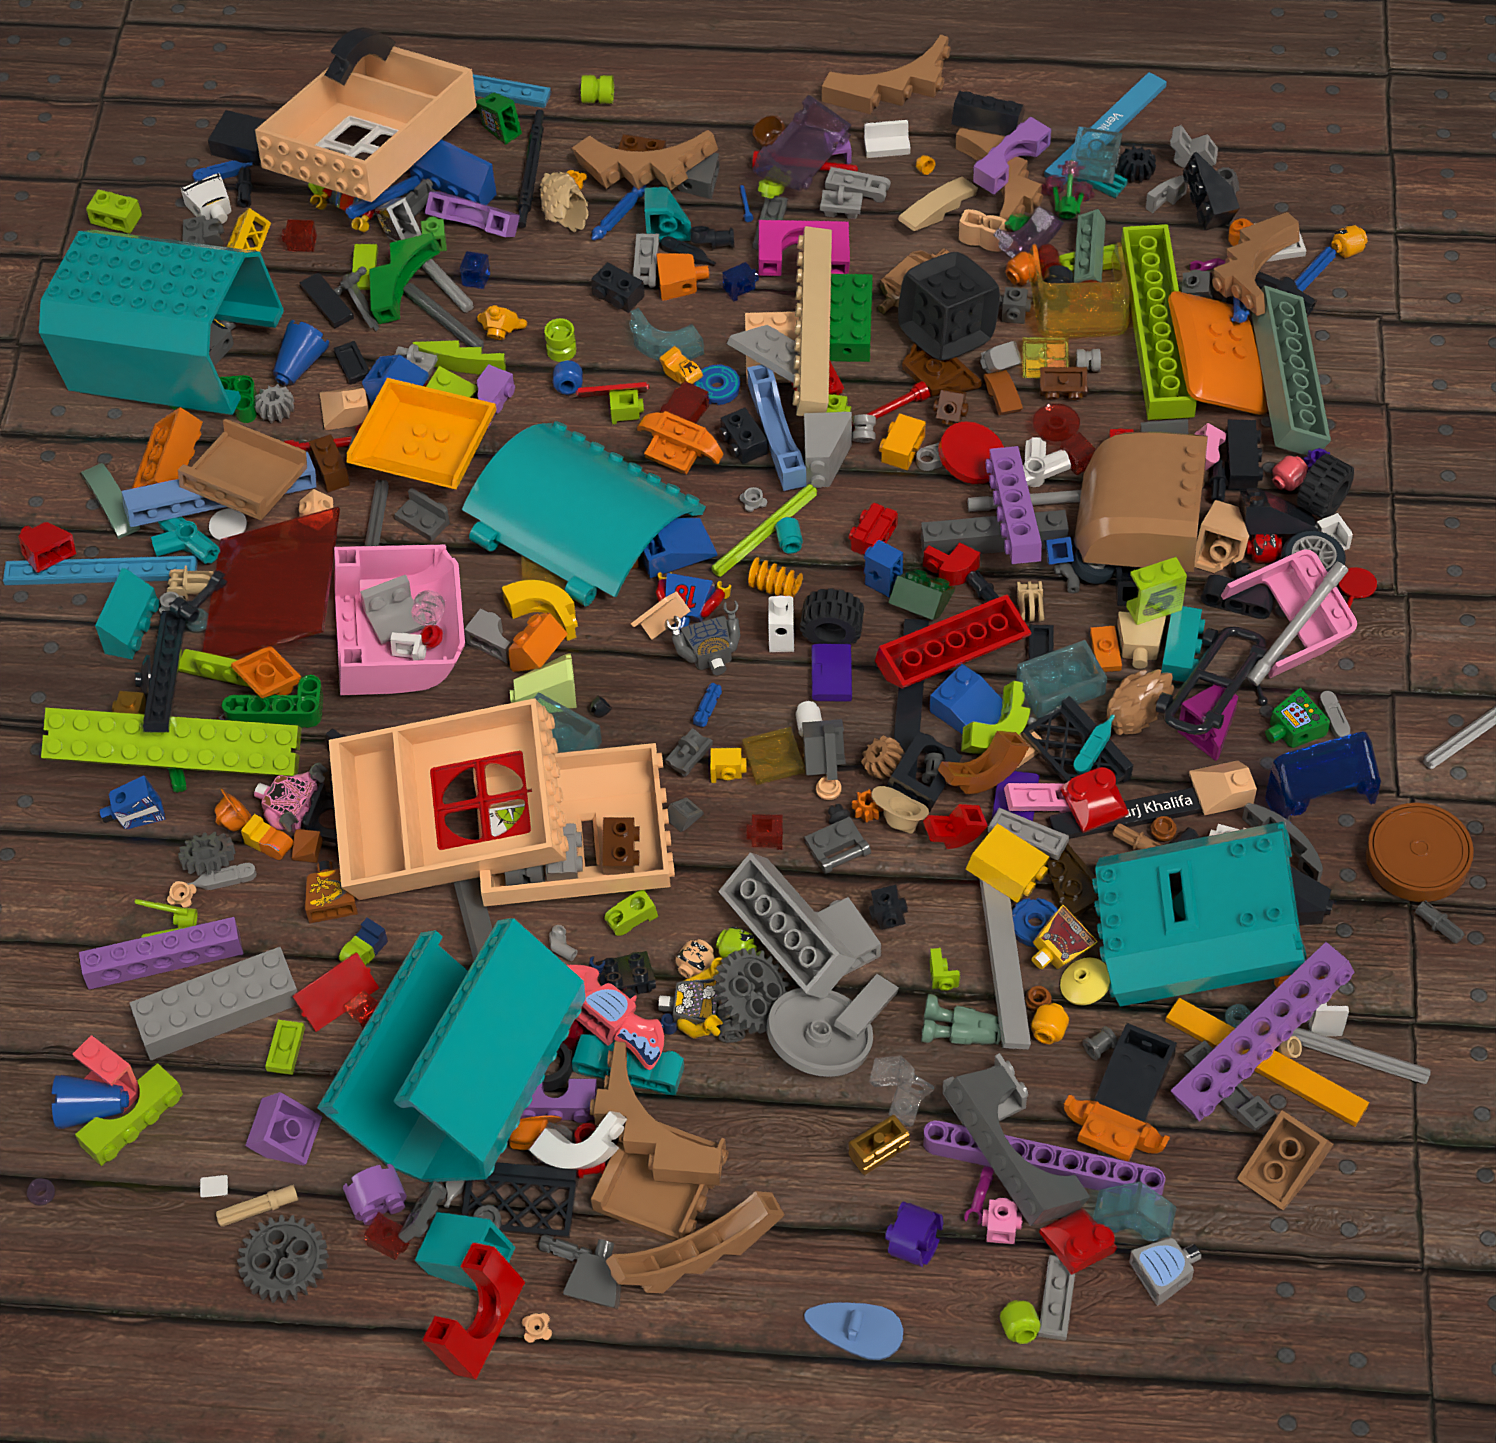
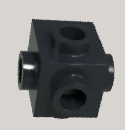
[869,884,908,930]

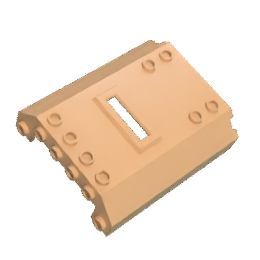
[473,743,675,906]

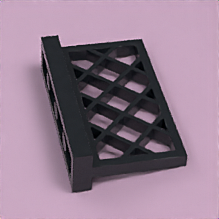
[1021,695,1133,784]
[462,1162,579,1238]

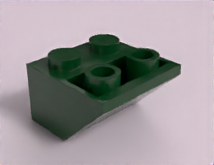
[889,569,955,620]

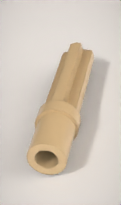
[216,1185,298,1227]

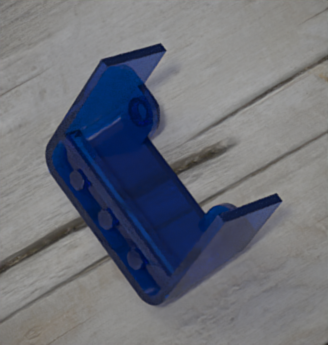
[1265,732,1381,820]

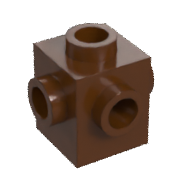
[934,388,969,425]

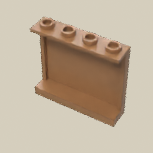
[178,419,307,520]
[591,1122,729,1241]

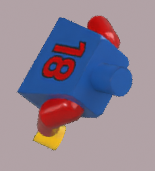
[656,572,731,632]

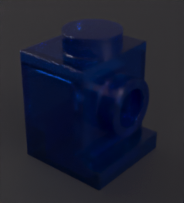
[722,262,759,302]

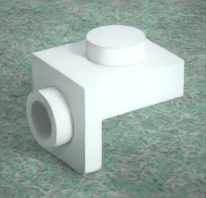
[390,632,426,660]

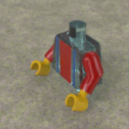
[310,188,378,232]

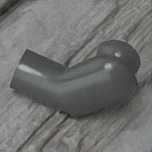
[1054,562,1080,594]

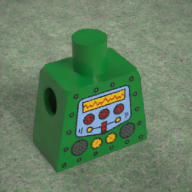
[476,92,522,145]
[1265,688,1330,748]

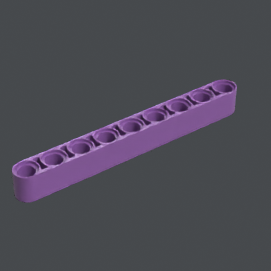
[923,1121,1165,1202]

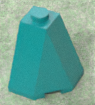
[645,187,691,242]

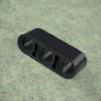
[1201,575,1275,619]

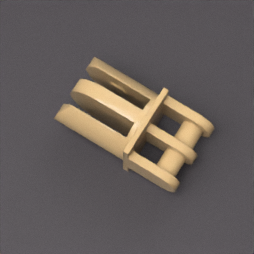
[167,566,214,600]
[1017,581,1044,622]

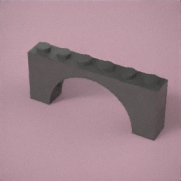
[944,1065,1090,1226]

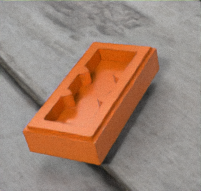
[1090,626,1122,673]

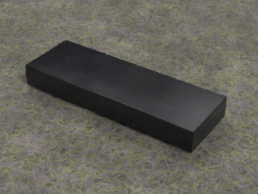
[299,272,354,329]

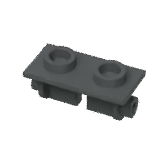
[405,178,436,217]

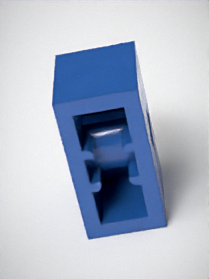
[864,539,903,598]

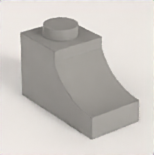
[464,609,511,663]

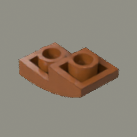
[984,370,1023,415]

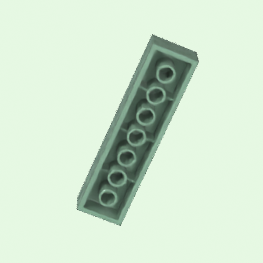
[1251,286,1331,455]

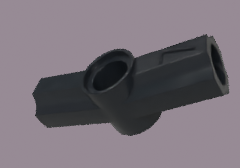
[1255,271,1317,317]

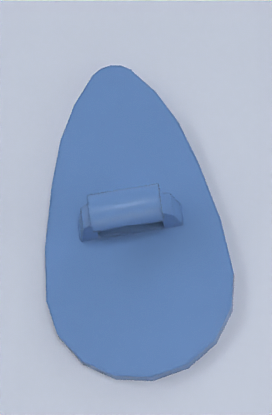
[804,1303,903,1360]

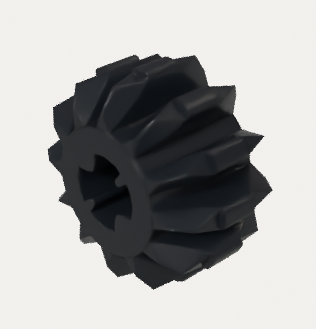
[1119,145,1156,183]

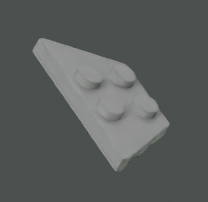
[727,325,798,383]

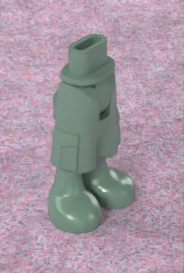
[921,994,1002,1045]

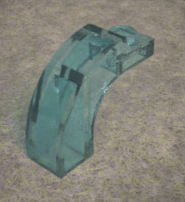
[629,308,704,361]

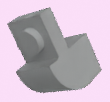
[1170,125,1218,168]

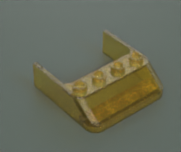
[1027,243,1130,338]

